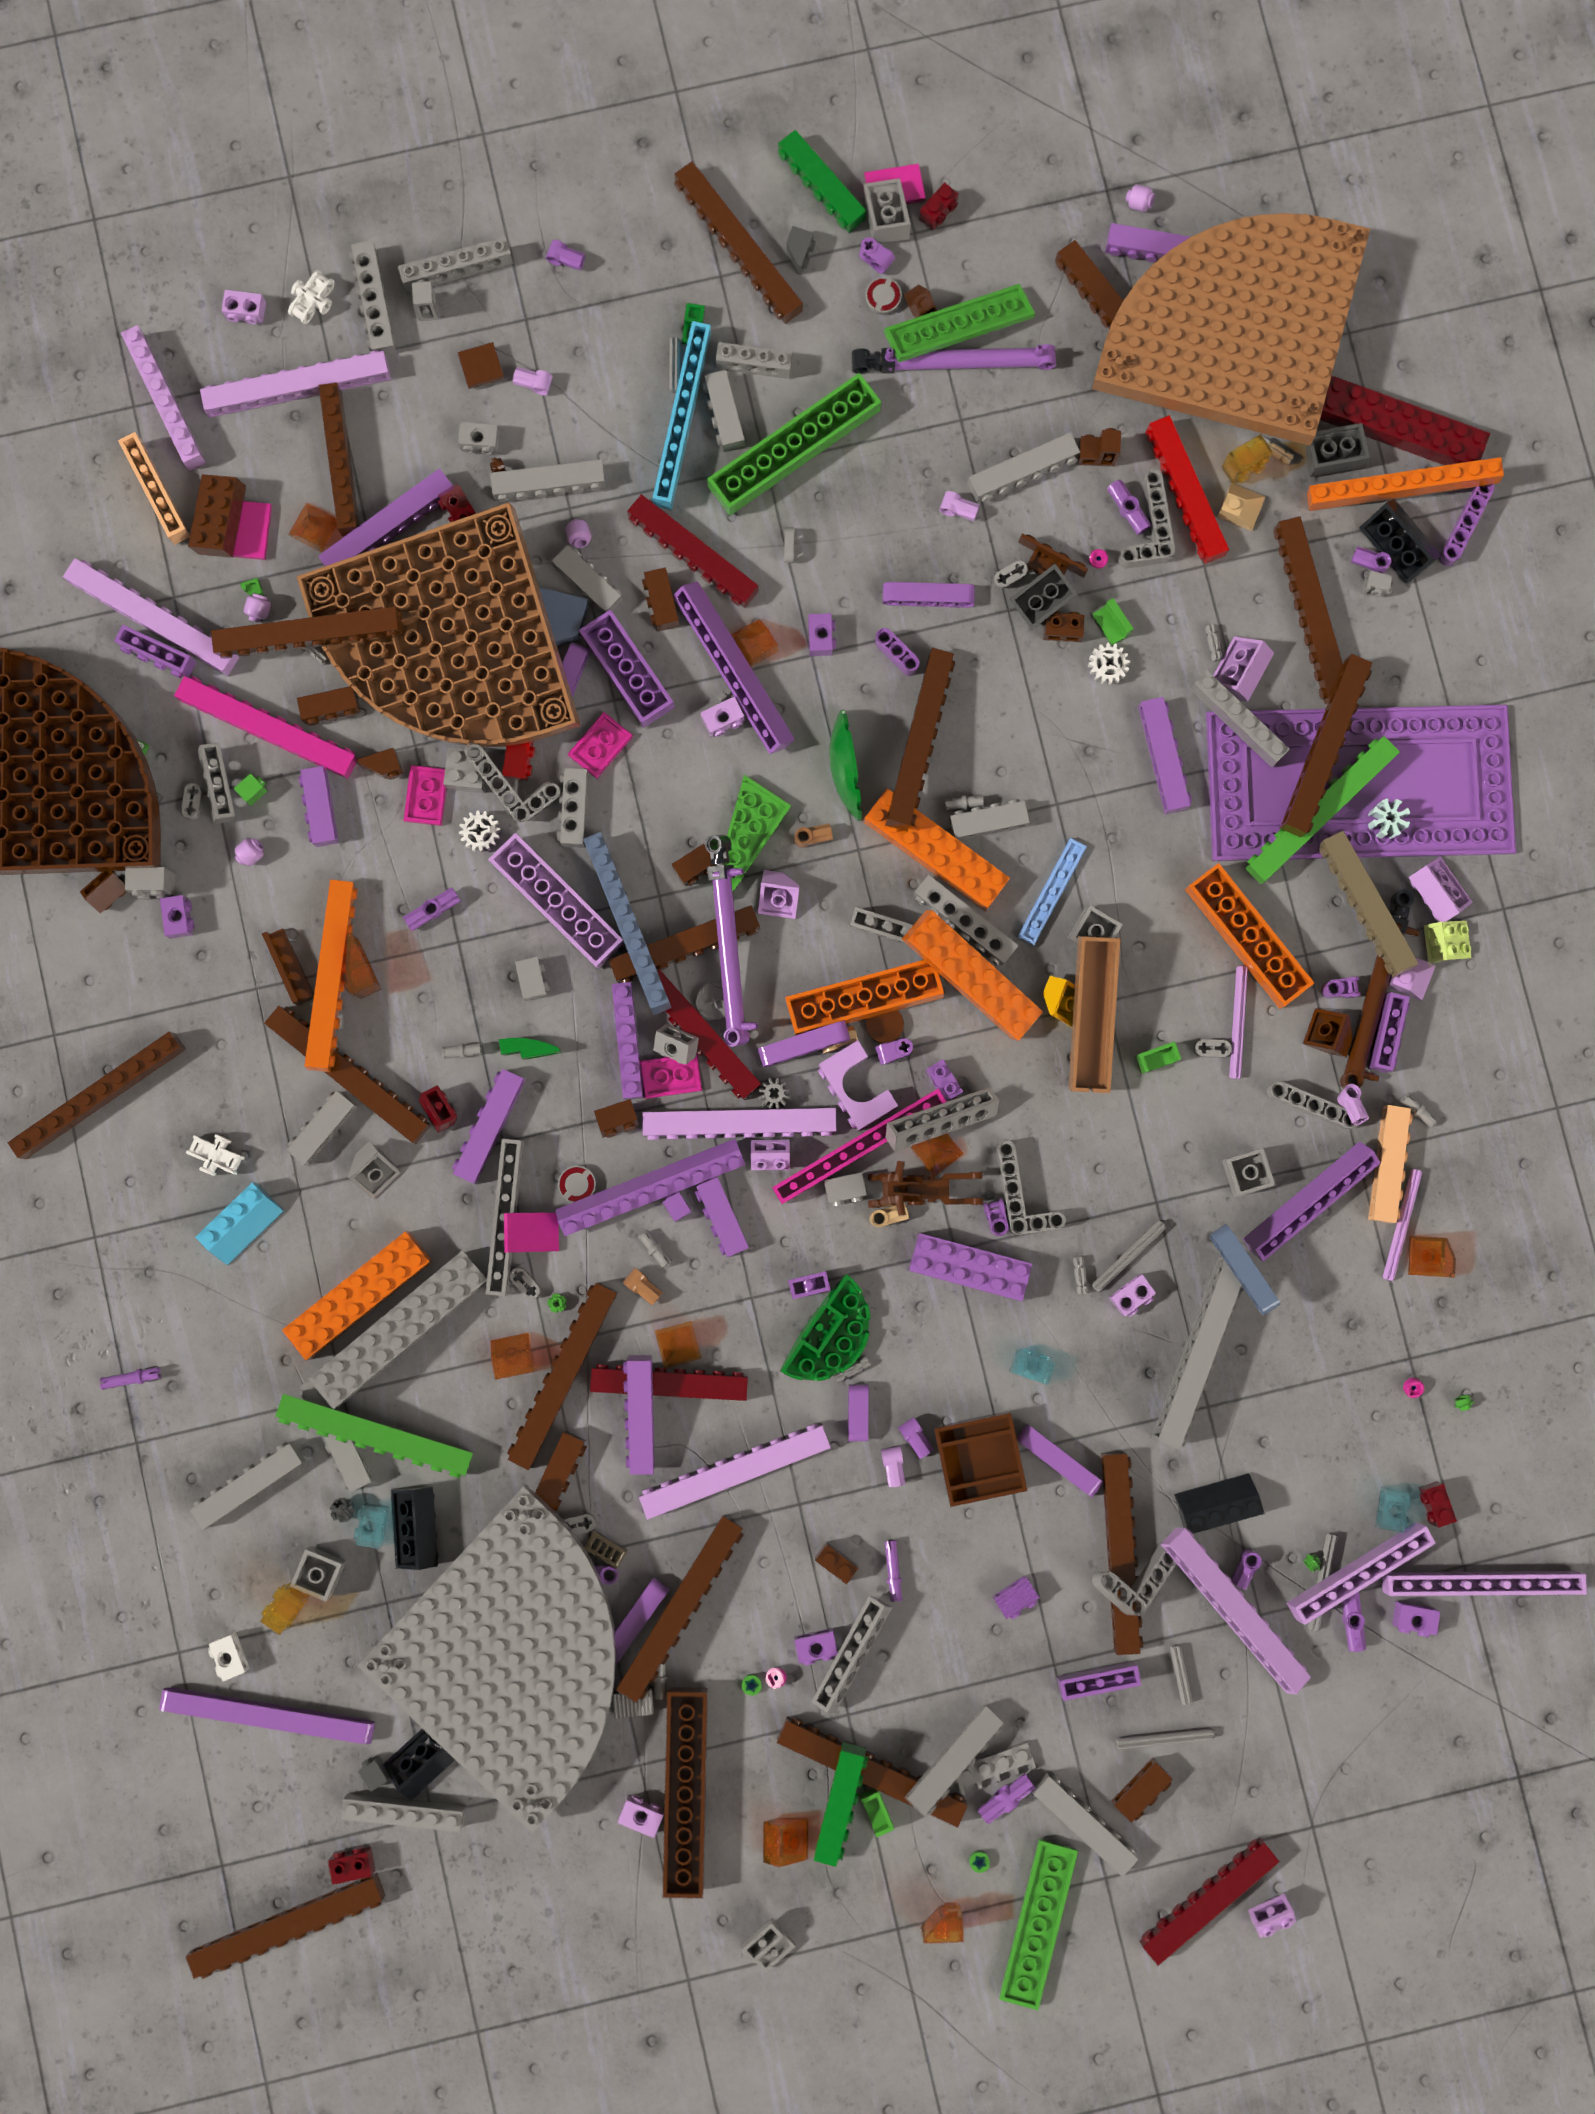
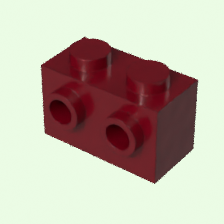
[919,182,959,231]
[438,483,476,523]
[419,1085,457,1133]
[1418,1481,1457,1528]
[328,1846,375,1885]

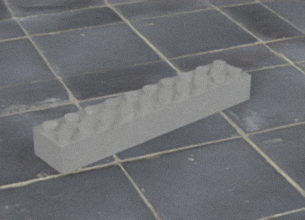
[308,1250,487,1409]
[1151,1256,1243,1449]

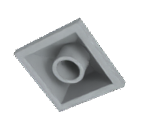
[348,1141,401,1199]

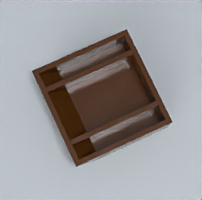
[934,1411,1028,1507]

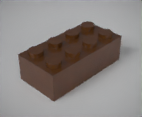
[188,474,246,558]

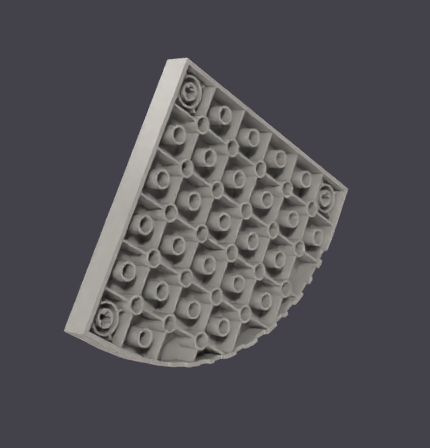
[358,1484,616,1833]

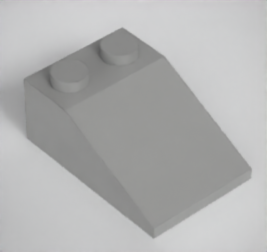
[863,178,911,244]

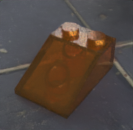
[345,932,382,999]

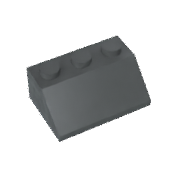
[1306,423,1370,477]
[1009,564,1078,629]

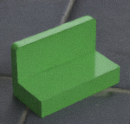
[1092,598,1133,645]

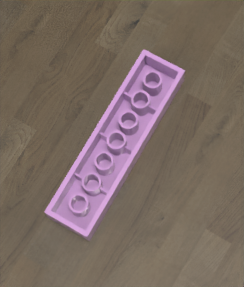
[488,833,625,970]

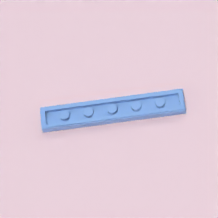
[1017,837,1087,946]

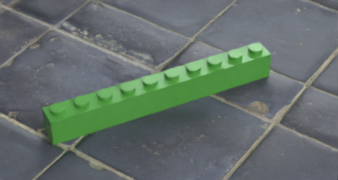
[1245,736,1400,884]
[275,1394,473,1478]

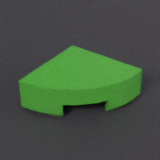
[240,577,265,596]

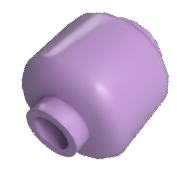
[1126,185,1155,212]
[565,519,591,548]
[244,593,271,623]
[235,838,264,866]

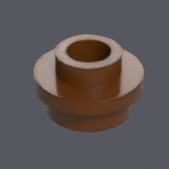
[490,457,505,473]

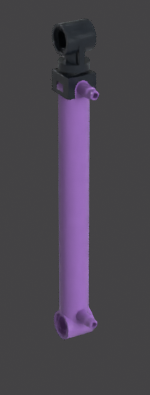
[852,344,1056,374]
[705,835,758,1047]

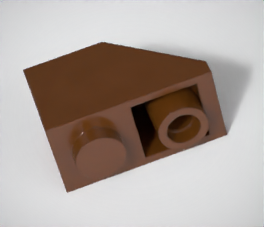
[904,285,937,318]

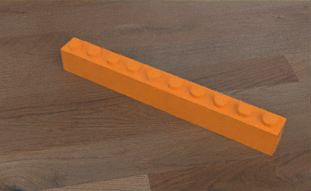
[1307,457,1504,511]
[304,879,358,1072]

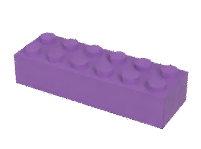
[579,610,675,728]
[908,1233,1032,1302]

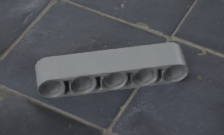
[1267,1081,1358,1130]

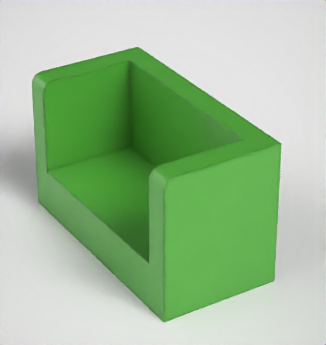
[1135,1041,1181,1074]
[860,1788,895,1837]

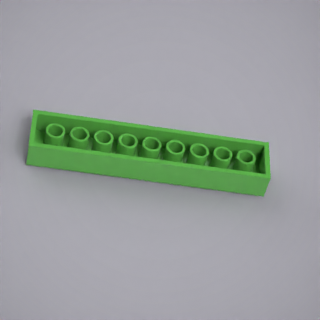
[707,373,881,516]

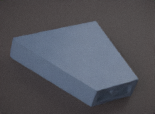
[539,587,589,646]

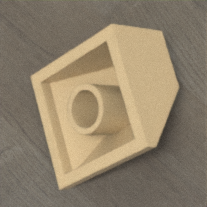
[1217,483,1266,531]

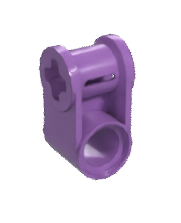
[859,237,895,274]
[1321,977,1361,999]
[875,1038,913,1065]
[983,1198,1008,1237]

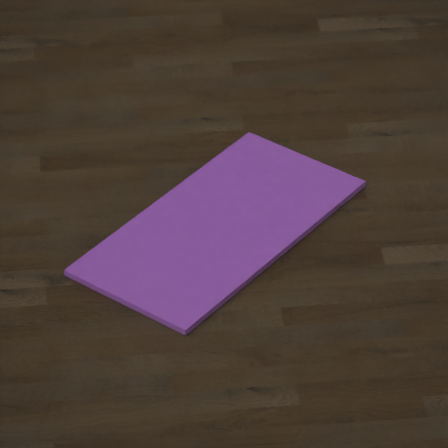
[1206,705,1516,861]

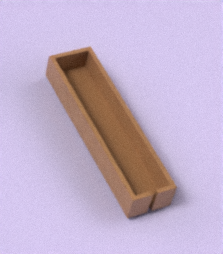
[1068,936,1120,1093]

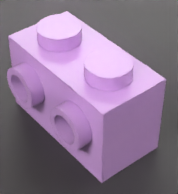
[751,1140,790,1170]
[1248,1894,1296,1938]

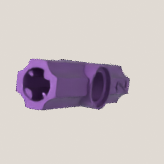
[1107,479,1152,536]
[403,887,461,932]
[1342,1592,1366,1652]
[978,1773,1036,1824]

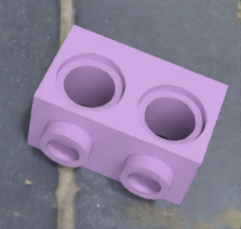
[221,290,266,325]
[1109,1274,1156,1317]

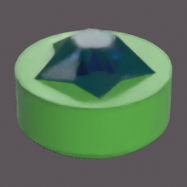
[742,1674,761,1696]
[969,1850,990,1873]

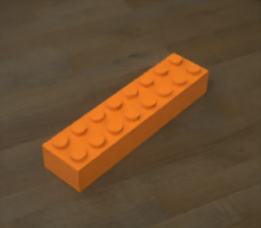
[864,788,1010,912]
[1185,863,1314,1009]
[902,910,1043,1041]
[785,960,944,1036]
[282,1231,433,1361]

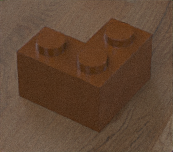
[1078,428,1121,467]

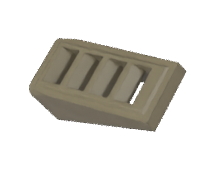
[584,1531,627,1569]

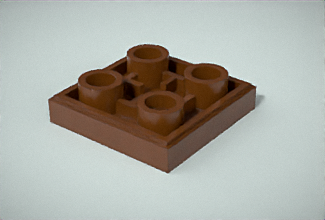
[457,342,504,389]

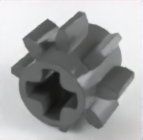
[330,1498,355,1523]

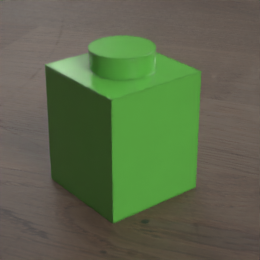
[234,773,268,806]

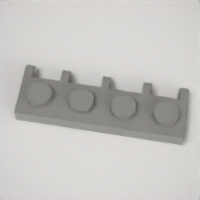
[958,1741,1036,1796]

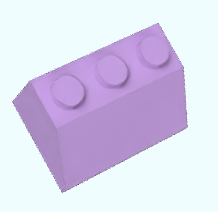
[1213,636,1274,701]
[1409,856,1473,922]

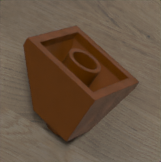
[1303,1008,1353,1058]

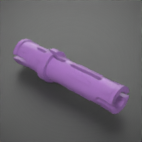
[99,1367,161,1390]
[884,1540,903,1602]

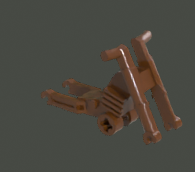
[868,1161,983,1216]

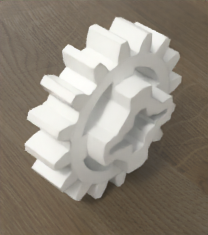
[1088,643,1130,685]
[459,810,501,853]

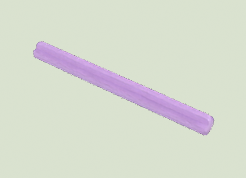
[1229,966,1248,1079]
[1383,1169,1422,1281]

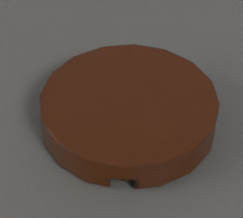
[866,1010,904,1044]

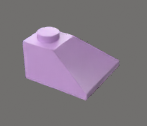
[758,870,800,919]
[1388,957,1436,1001]

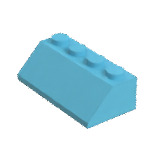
[195,1182,284,1265]

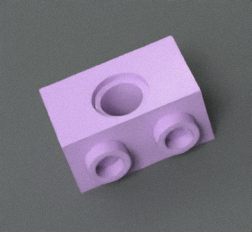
[700,697,745,737]
[618,1795,664,1838]

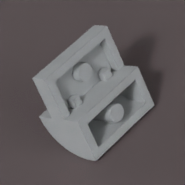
[740,1918,795,1973]

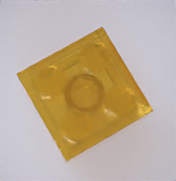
[1222,434,1273,484]
[260,1582,311,1635]

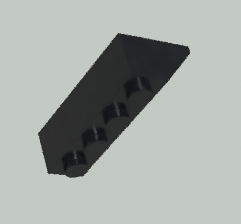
[1359,499,1442,585]
[1174,1473,1265,1534]
[391,1486,438,1570]
[384,1728,455,1800]

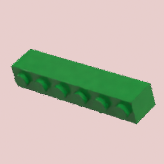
[778,130,866,233]
[813,1742,868,1867]

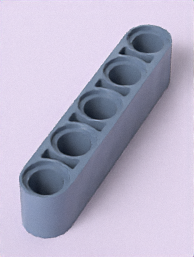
[1209,1224,1280,1316]

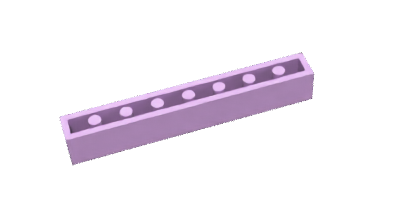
[121,325,206,471]
[1287,1522,1436,1625]

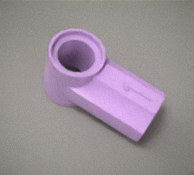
[513,367,553,395]
[939,491,979,521]
[1337,1084,1369,1125]
[881,1446,906,1487]

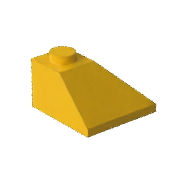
[1043,976,1075,1028]

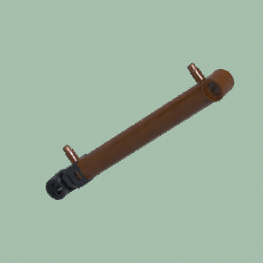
[1340,889,1420,1089]

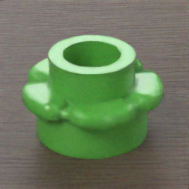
[547,1293,567,1313]
[1454,1395,1474,1411]
[1303,1554,1322,1573]

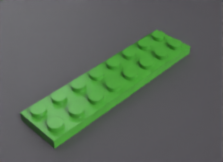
[884,284,1035,363]
[999,1839,1078,2010]

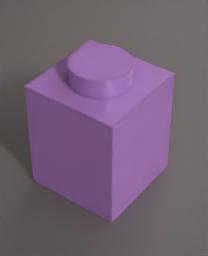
[662,1192,692,1222]

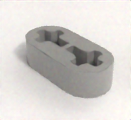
[784,527,794,563]
[994,561,1029,588]
[181,783,204,820]
[1194,1039,1232,1058]
[510,1268,541,1300]
[563,1513,596,1535]

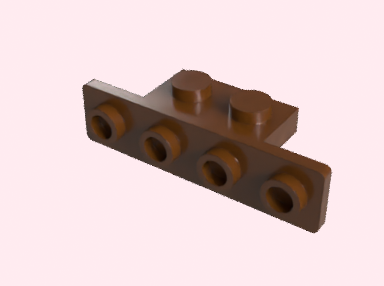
[1019,534,1088,578]

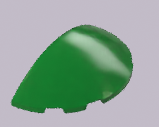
[829,709,862,821]
[780,1274,871,1381]

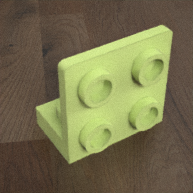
[1424,921,1471,963]

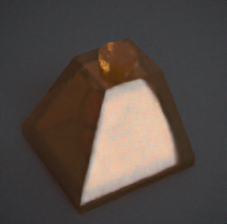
[288,502,337,553]
[731,619,778,667]
[910,1133,964,1177]
[1408,1236,1456,1278]
[655,1321,702,1368]

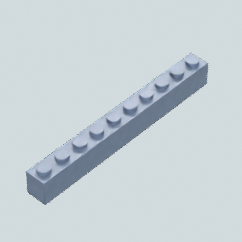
[583,832,672,1015]

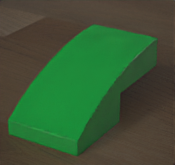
[682,303,705,345]

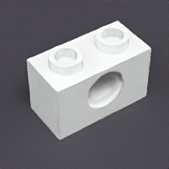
[208,1632,250,1682]

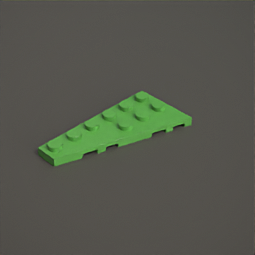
[712,775,791,892]

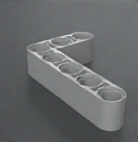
[1118,469,1175,569]
[464,742,560,823]
[996,1141,1066,1235]
[1092,1534,1177,1616]

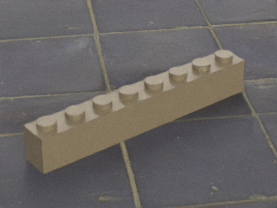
[1319,831,1418,978]

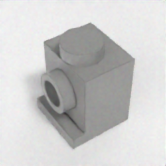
[1361,571,1394,597]

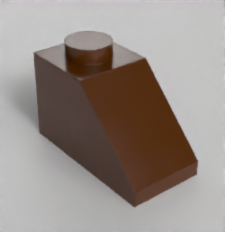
[357,748,403,780]

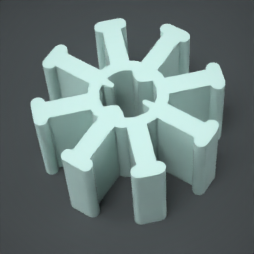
[1368,799,1410,839]

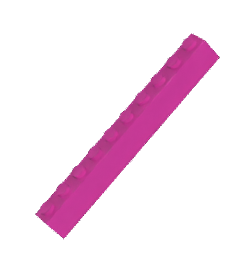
[174,676,357,779]
[772,1089,946,1204]

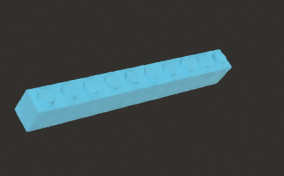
[652,321,711,510]

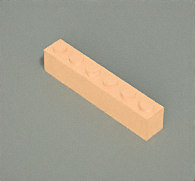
[118,432,190,545]
[1368,1105,1413,1223]

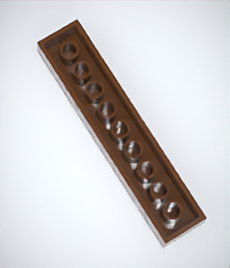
[663,1687,708,1898]

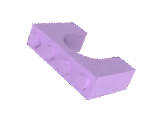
[817,1041,898,1131]

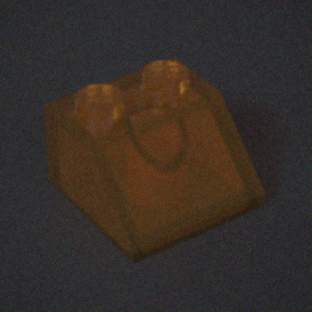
[490,1332,536,1380]
[763,1818,808,1867]
[921,1902,964,1943]

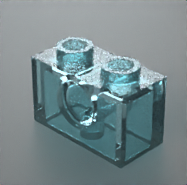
[1009,1347,1055,1385]
[1375,1487,1411,1533]
[354,1503,389,1549]

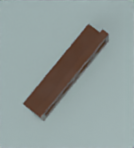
[262,928,314,1006]

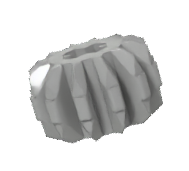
[758,1078,790,1110]

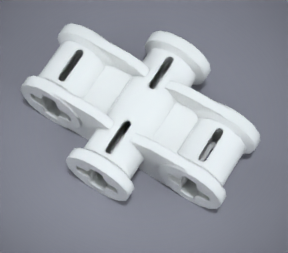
[288,270,335,325]
[186,1134,245,1176]

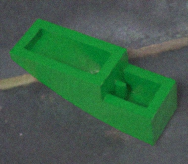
[498,1038,561,1060]

